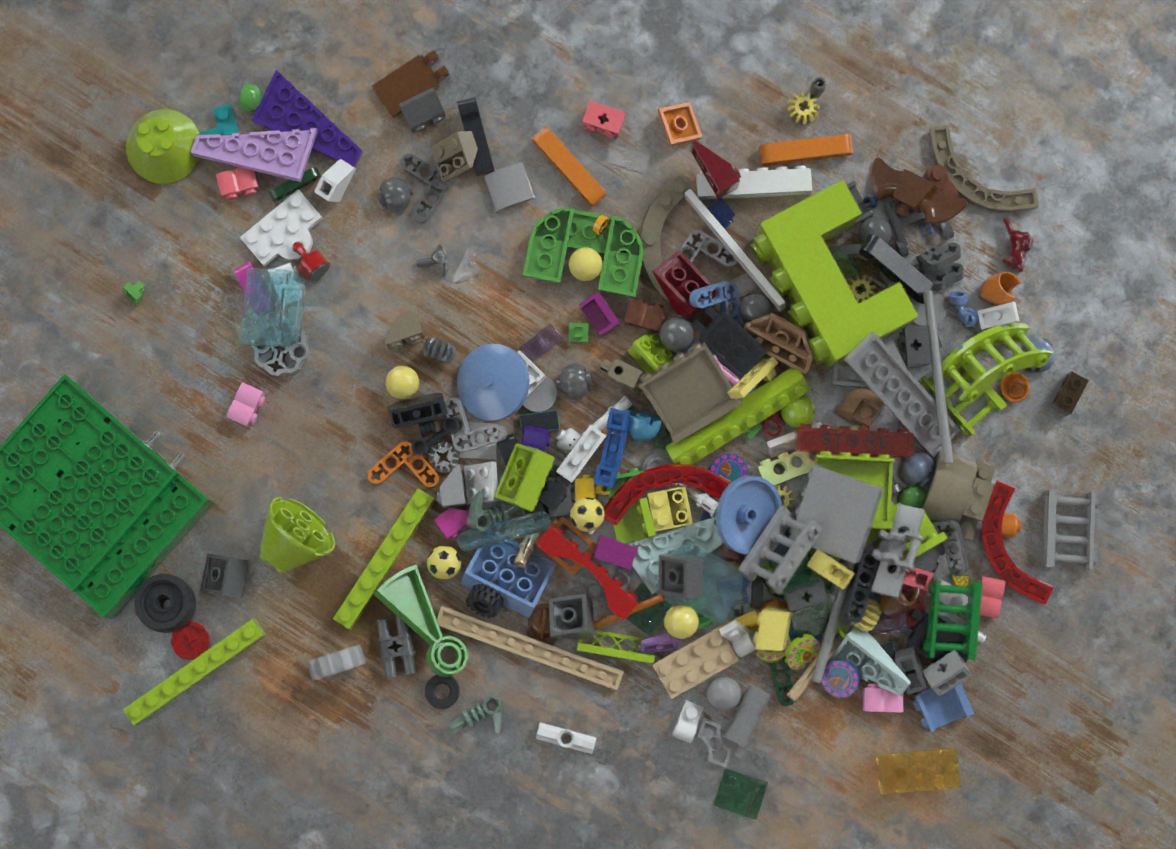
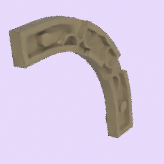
[929,125,1039,212]
[641,176,693,307]

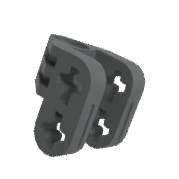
[916,243,964,291]

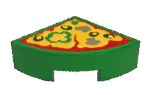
[950,574,970,595]

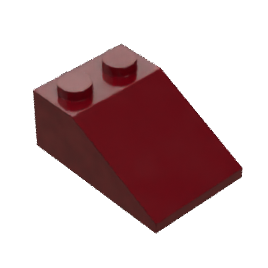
[690,140,741,199]
[652,250,716,320]

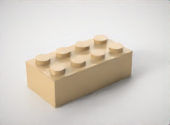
[651,627,739,699]

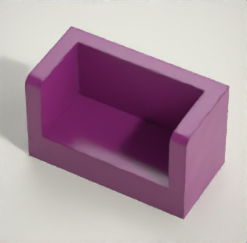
[579,292,620,338]
[592,535,638,570]

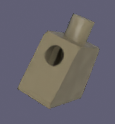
[600,359,644,395]

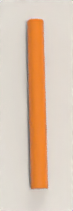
[594,594,665,630]

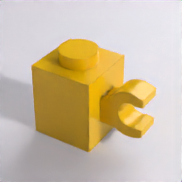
[575,475,610,502]

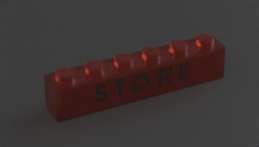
[794,424,914,458]

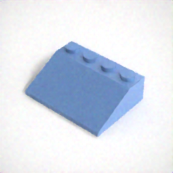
[461,529,557,618]

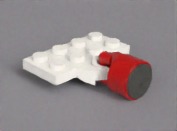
[240,189,330,282]

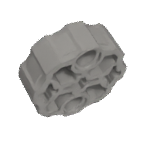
[252,320,310,378]
[307,645,366,681]

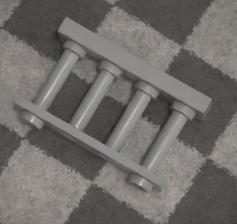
[1043,490,1098,570]
[738,506,822,594]

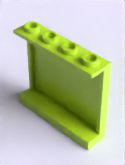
[814,451,895,530]

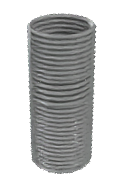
[724,685,771,747]

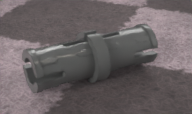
[810,77,826,98]

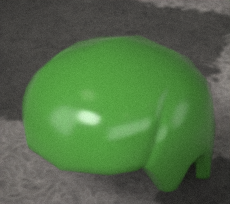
[238,83,262,112]
[897,485,927,509]

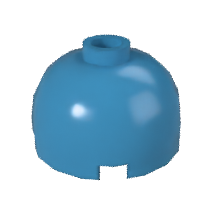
[626,409,662,443]

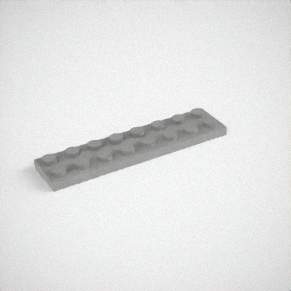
[844,332,961,457]

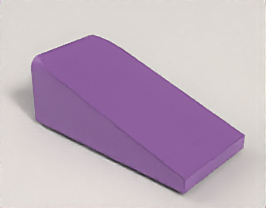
[639,632,680,653]

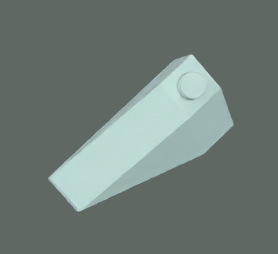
[830,626,911,696]

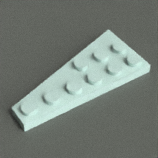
[629,517,723,594]

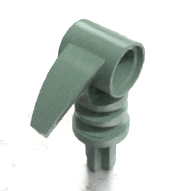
[467,491,521,531]
[448,696,503,734]

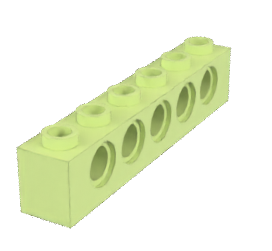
[756,424,873,486]

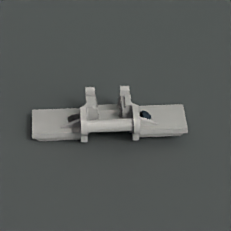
[872,504,925,598]

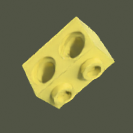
[807,549,855,590]

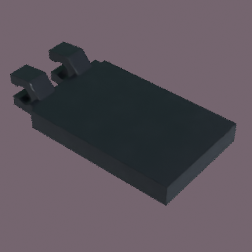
[692,305,767,379]
[897,608,968,663]

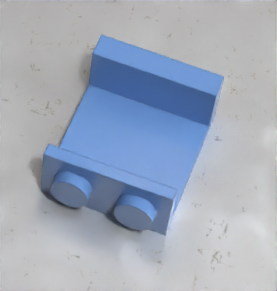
[912,683,974,732]

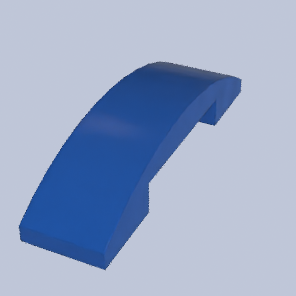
[594,408,629,488]

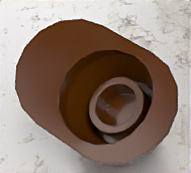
[527,603,557,645]

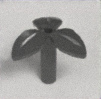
[416,244,449,277]

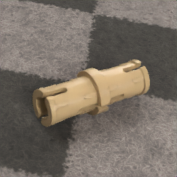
[514,528,539,568]

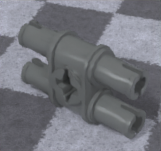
[376,617,416,678]

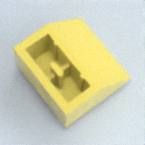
[647,486,693,532]
[754,605,793,651]

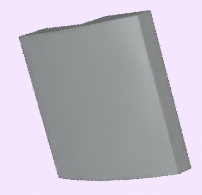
[484,162,535,211]

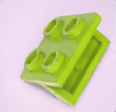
[627,331,674,374]

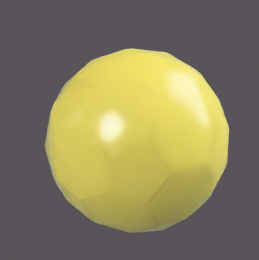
[569,247,603,281]
[385,366,419,400]
[664,604,699,639]

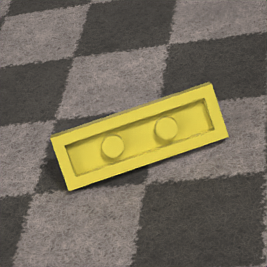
[727,357,778,399]

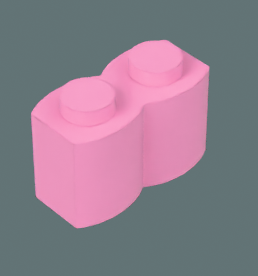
[226,382,266,427]
[862,684,904,712]

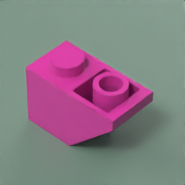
[434,508,470,540]

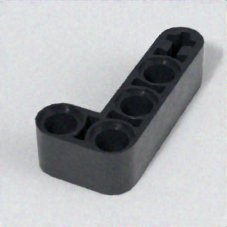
[457,97,495,176]
[841,551,897,626]

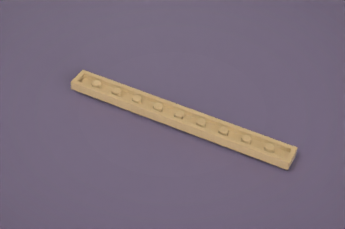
[437,606,624,690]

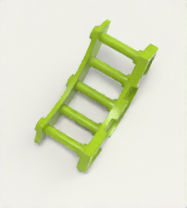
[941,323,1053,403]

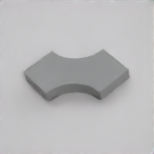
[696,718,733,768]

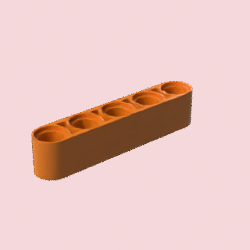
[531,126,607,207]
[759,134,853,166]

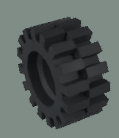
[466,584,504,618]

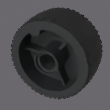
[134,574,196,633]

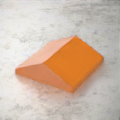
[657,102,702,145]

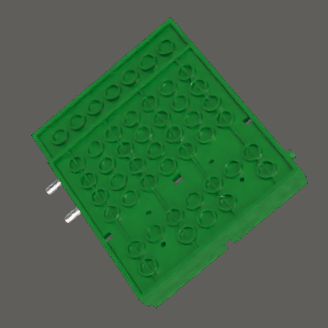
[0,374,215,620]

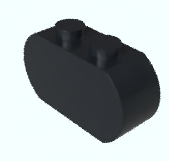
[387,393,448,428]

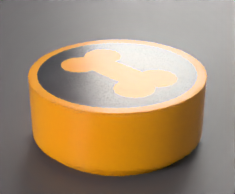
[593,215,609,235]

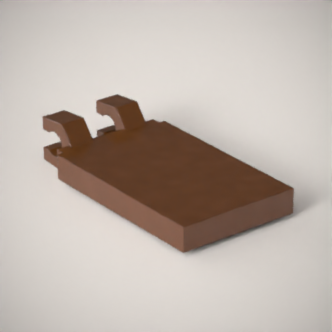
[372,50,450,118]

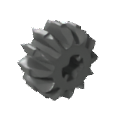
[422,337,456,364]

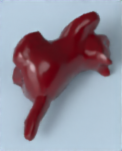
[1002,218,1034,272]

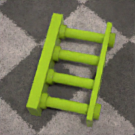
[919,348,1007,437]

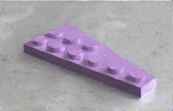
[190,128,318,182]

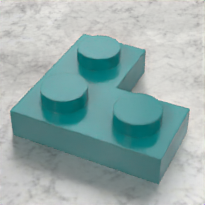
[199,103,240,136]

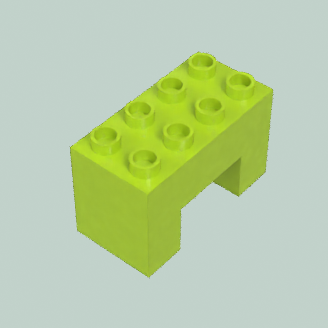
[750,180,919,369]

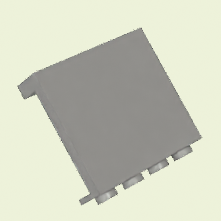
[789,465,884,563]

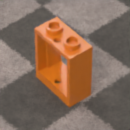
[538,517,596,576]

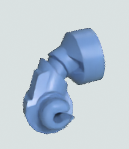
[949,291,979,327]

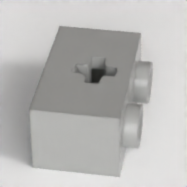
[922,650,972,697]

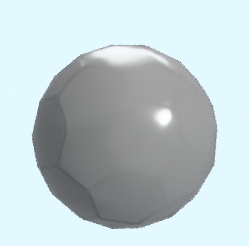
[706,676,741,711]

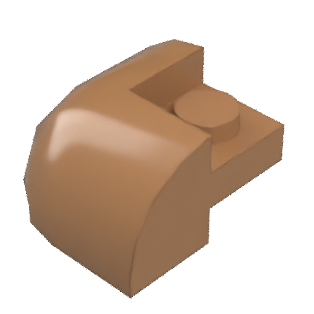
[835,387,886,429]

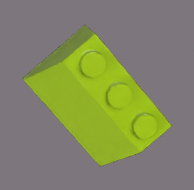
[494,443,555,512]

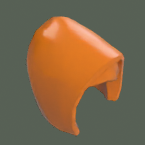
[980,272,1022,306]

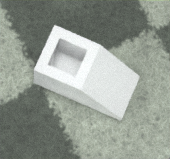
[314,159,356,202]

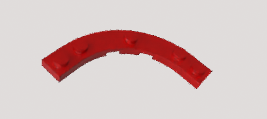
[604,464,731,526]
[982,479,1054,605]

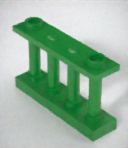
[923,577,983,660]

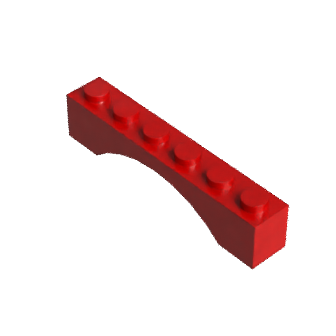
[535,526,639,621]

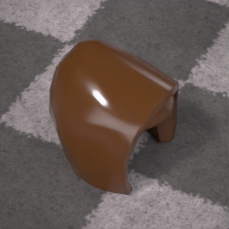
[880,587,919,617]

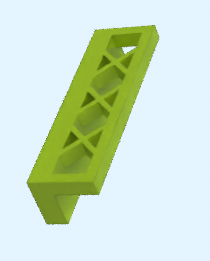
[577,630,655,664]

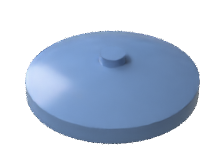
[457,344,530,421]
[716,476,782,554]

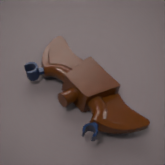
[863,157,968,237]

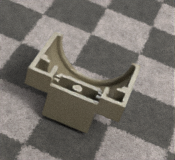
[922,450,996,541]

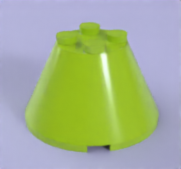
[126,109,200,184]
[260,497,335,574]

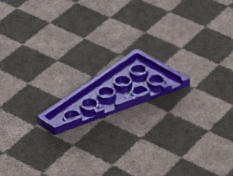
[252,70,363,168]

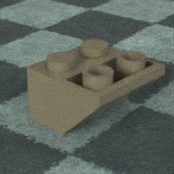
[431,131,478,182]
[385,311,425,351]

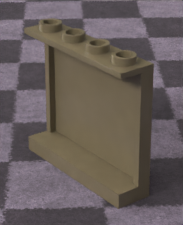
[639,342,741,444]

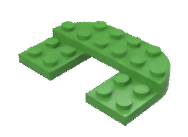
[523,208,643,298]

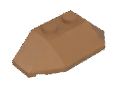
[744,313,814,375]

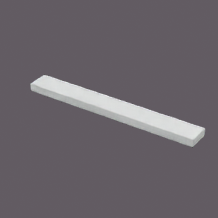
[685,189,785,311]

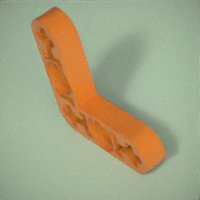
[367,441,440,488]

